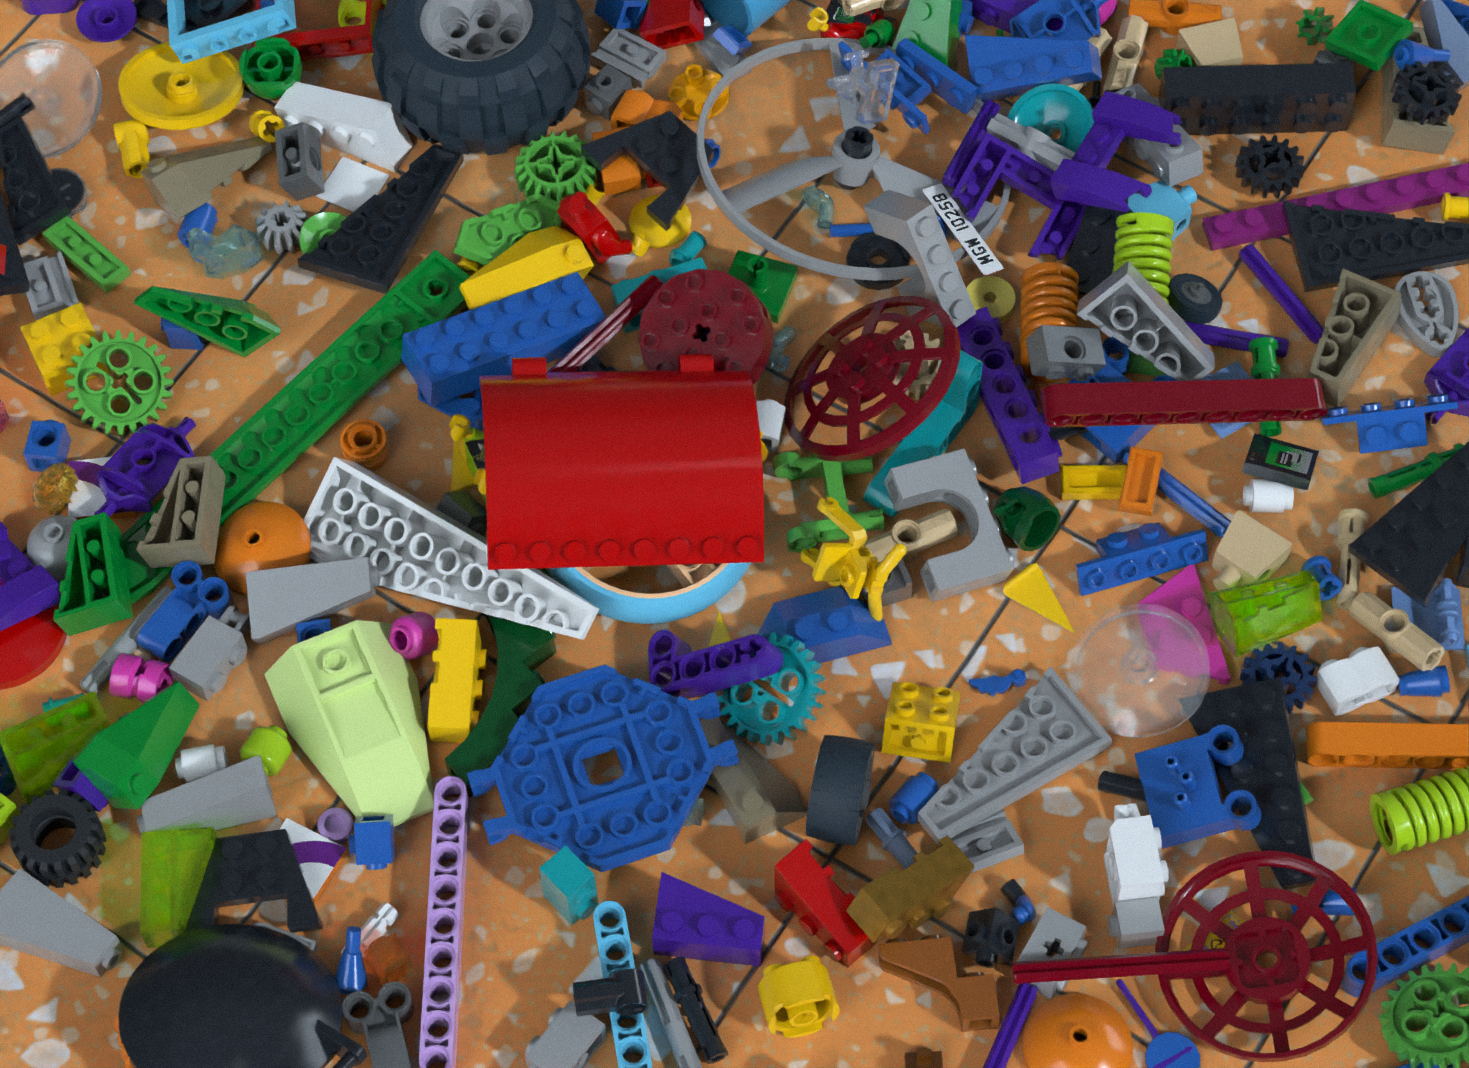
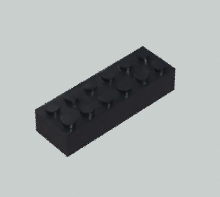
[1157,63,1356,136]

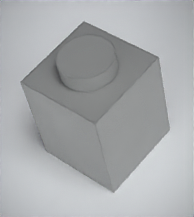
[1107,897,1165,949]

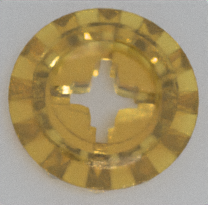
[32,463,79,515]

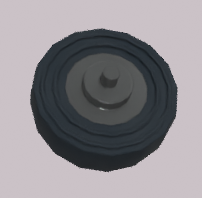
[1166,273,1223,324]

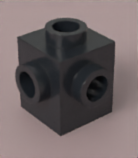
[962,907,1020,968]

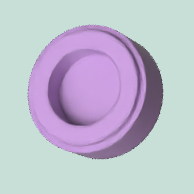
[317,808,354,844]

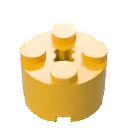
[757,956,840,1038]

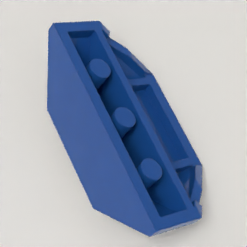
[758,586,892,663]

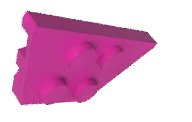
[1136,564,1231,685]

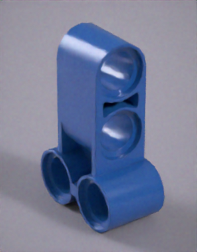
[137,561,234,662]

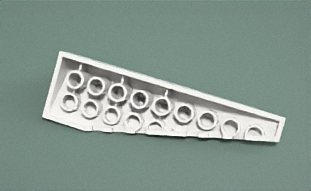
[304,457,599,640]

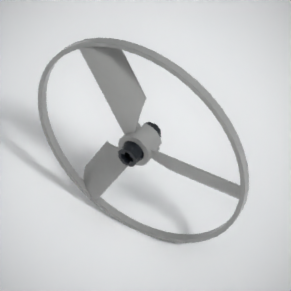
[696,38,1011,281]

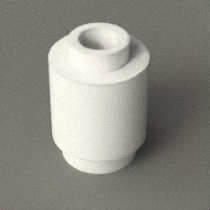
[1243,479,1294,513]
[175,744,228,783]

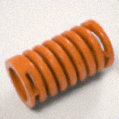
[1019,262,1079,383]

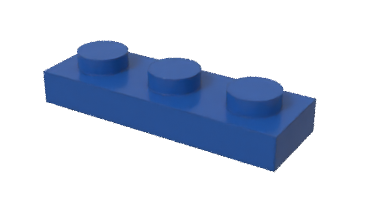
[896,38,978,115]

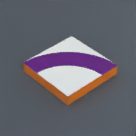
[68,457,137,520]
[279,818,348,904]

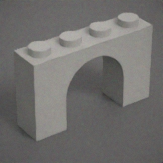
[863,189,976,327]
[884,448,1014,602]

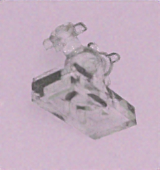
[826,49,900,125]

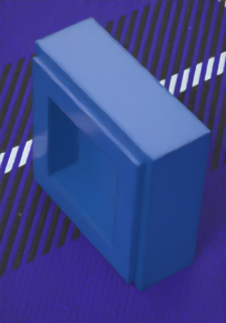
[713,24,753,56]

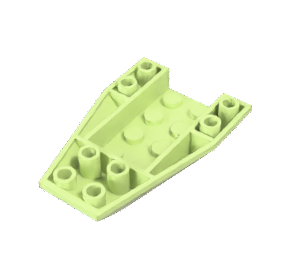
[264,620,434,827]

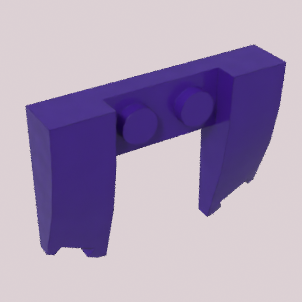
[1050,91,1182,212]
[951,133,1086,260]
[0,521,60,631]

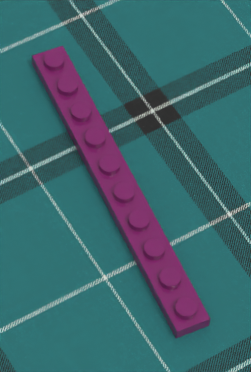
[1202,163,1469,251]

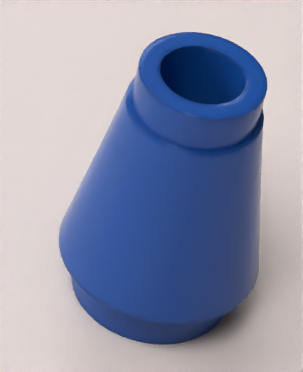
[1398,665,1450,697]

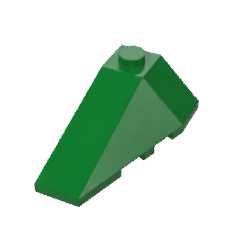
[134,286,281,358]
[71,681,200,809]

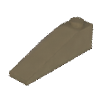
[140,136,273,219]
[699,717,807,844]

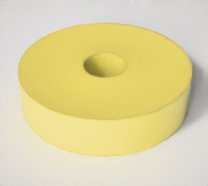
[966,276,1016,324]

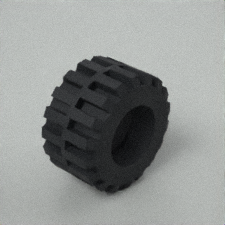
[9,789,106,888]

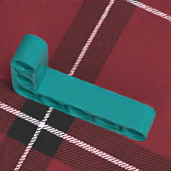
[863,350,983,517]

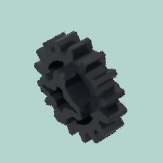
[1390,61,1462,126]
[1235,135,1305,199]

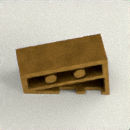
[846,835,975,943]

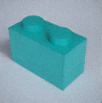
[539,846,599,925]

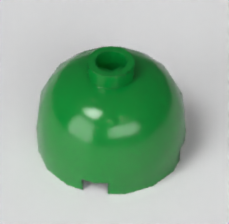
[239,37,303,100]

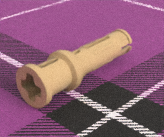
[1336,508,1369,610]

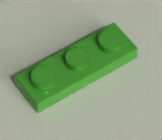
[42,216,131,294]

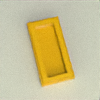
[1060,465,1127,500]

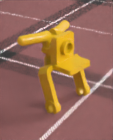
[800,497,907,621]

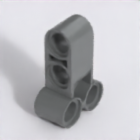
[342,982,414,1068]

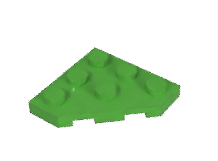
[453,193,562,265]

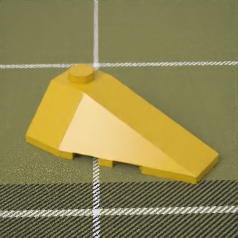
[459,225,594,310]

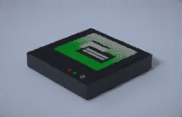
[1242,433,1319,490]

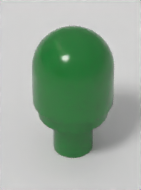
[859,19,895,49]

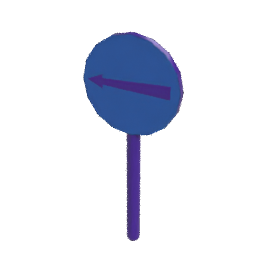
[1116,979,1200,1068]

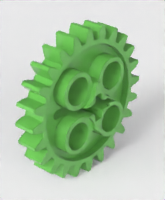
[65,330,173,437]
[1379,962,1469,1068]

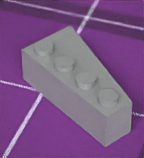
[1076,261,1215,381]

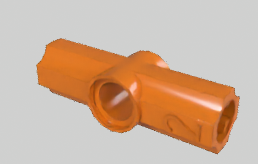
[1128,0,1222,35]

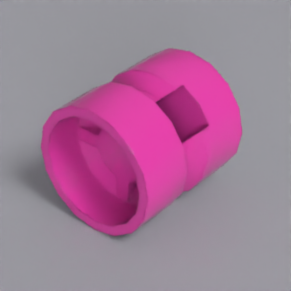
[109,653,172,703]

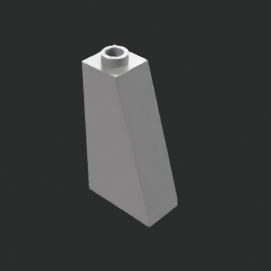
[245,557,380,644]
[137,755,277,847]
[0,868,124,977]

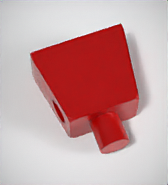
[639,0,705,50]

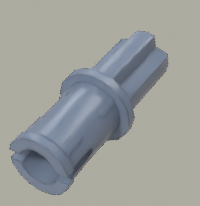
[865,808,917,870]

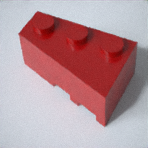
[774,839,878,968]

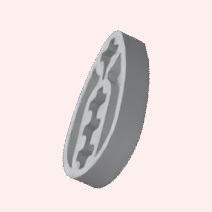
[1395,271,1459,357]

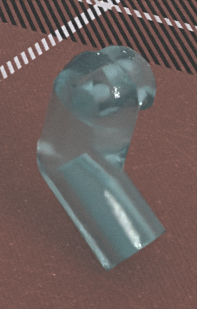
[802,185,834,229]
[767,326,796,372]

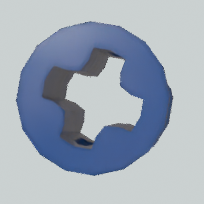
[1301,556,1342,601]

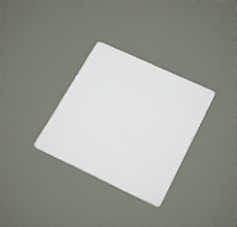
[316,157,389,212]

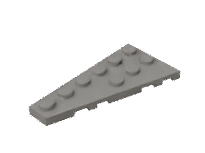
[918,666,1112,845]

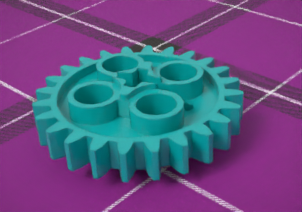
[718,632,826,746]

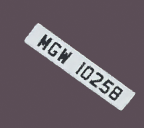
[922,183,1004,275]

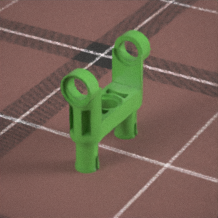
[772,451,885,552]

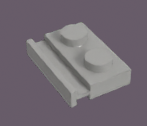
[591,28,667,89]
[23,251,79,321]
[951,809,1024,873]

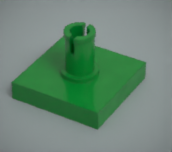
[1325,0,1413,72]
[728,250,798,324]

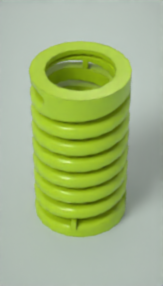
[1112,212,1175,304]
[1369,765,1469,855]

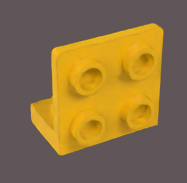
[881,682,961,763]

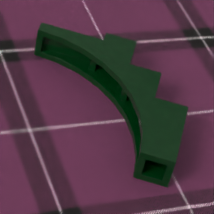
[445,613,557,798]

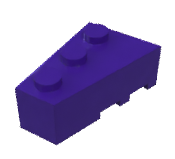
[652,872,765,966]

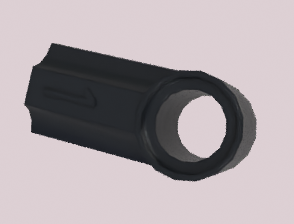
[573,969,648,1017]

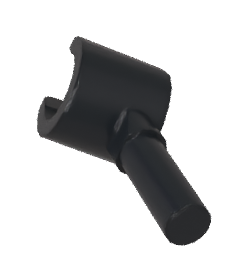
[1088,80,1101,107]

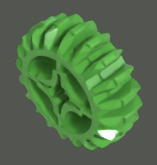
[514,130,598,203]

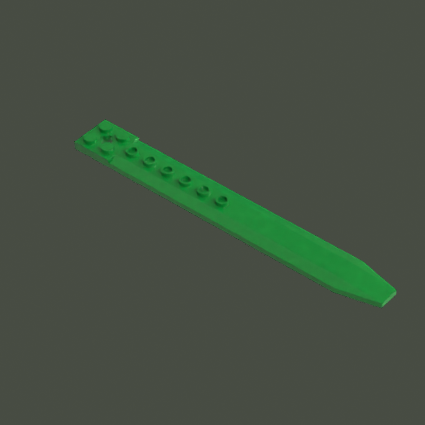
[121,250,471,605]

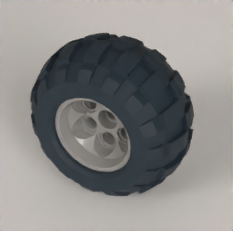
[372,0,591,155]

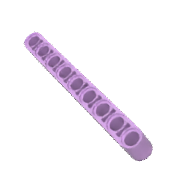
[419,776,470,1068]

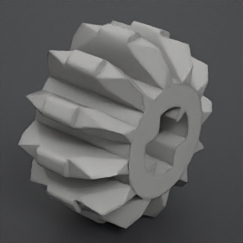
[256,200,309,256]

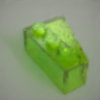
[1209,570,1322,657]
[0,691,110,805]
[140,827,218,948]

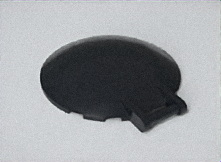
[118,924,367,1068]

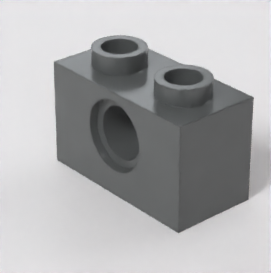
[275,122,325,201]
[1026,325,1106,381]

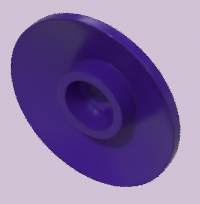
[76,0,137,43]

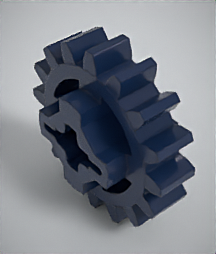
[1239,642,1317,715]

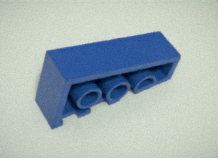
[965,35,1102,102]

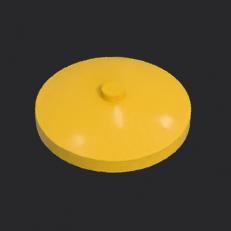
[118,42,244,130]

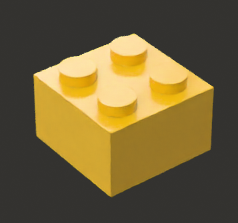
[20,302,109,396]

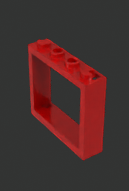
[251,0,381,61]

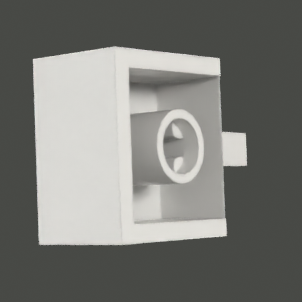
[1103,803,1169,908]

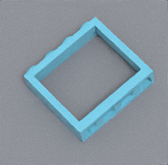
[167,0,297,64]

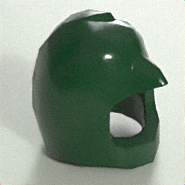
[993,486,1061,551]

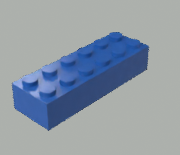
[401,272,606,406]

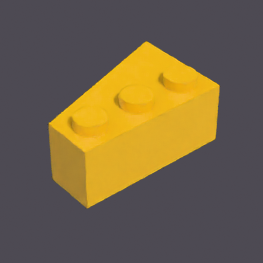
[427,618,488,743]

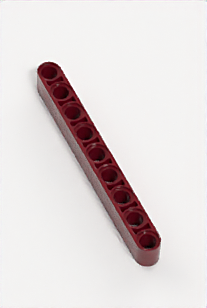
[1040,378,1327,427]

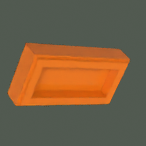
[1118,447,1164,517]

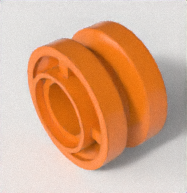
[340,419,389,471]

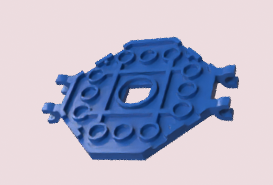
[467,664,739,872]

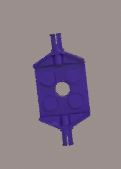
[1424,328,1469,424]
[94,417,196,517]

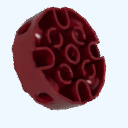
[638,269,774,385]

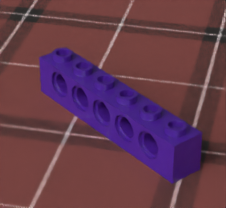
[957,307,1062,484]

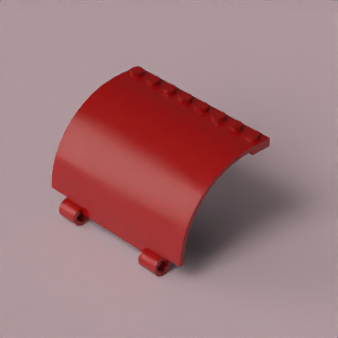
[479,354,764,570]

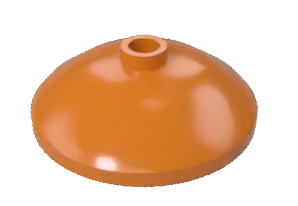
[214,501,311,596]
[1022,993,1133,1068]

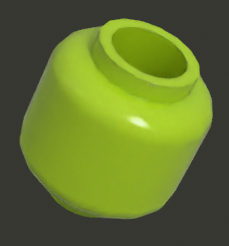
[240,725,292,777]

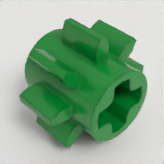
[1296,7,1335,45]
[1154,48,1193,80]

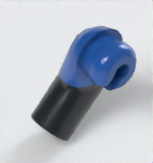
[1000,879,1036,926]

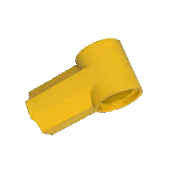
[113,119,151,179]

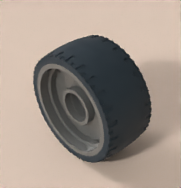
[806,735,875,845]

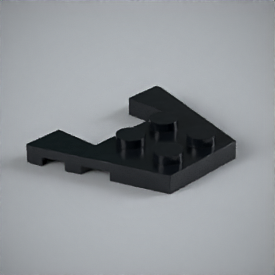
[133,0,254,33]
[581,111,714,231]
[184,829,323,933]

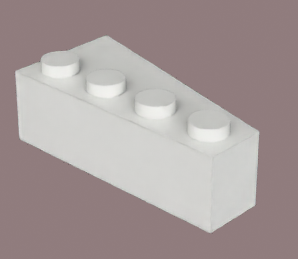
[274,82,414,173]

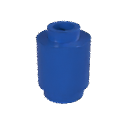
[177,203,218,250]
[889,772,939,824]

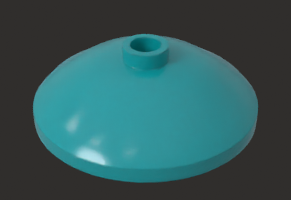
[1007,84,1094,153]

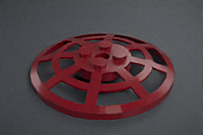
[784,296,961,462]
[1155,850,1378,1062]

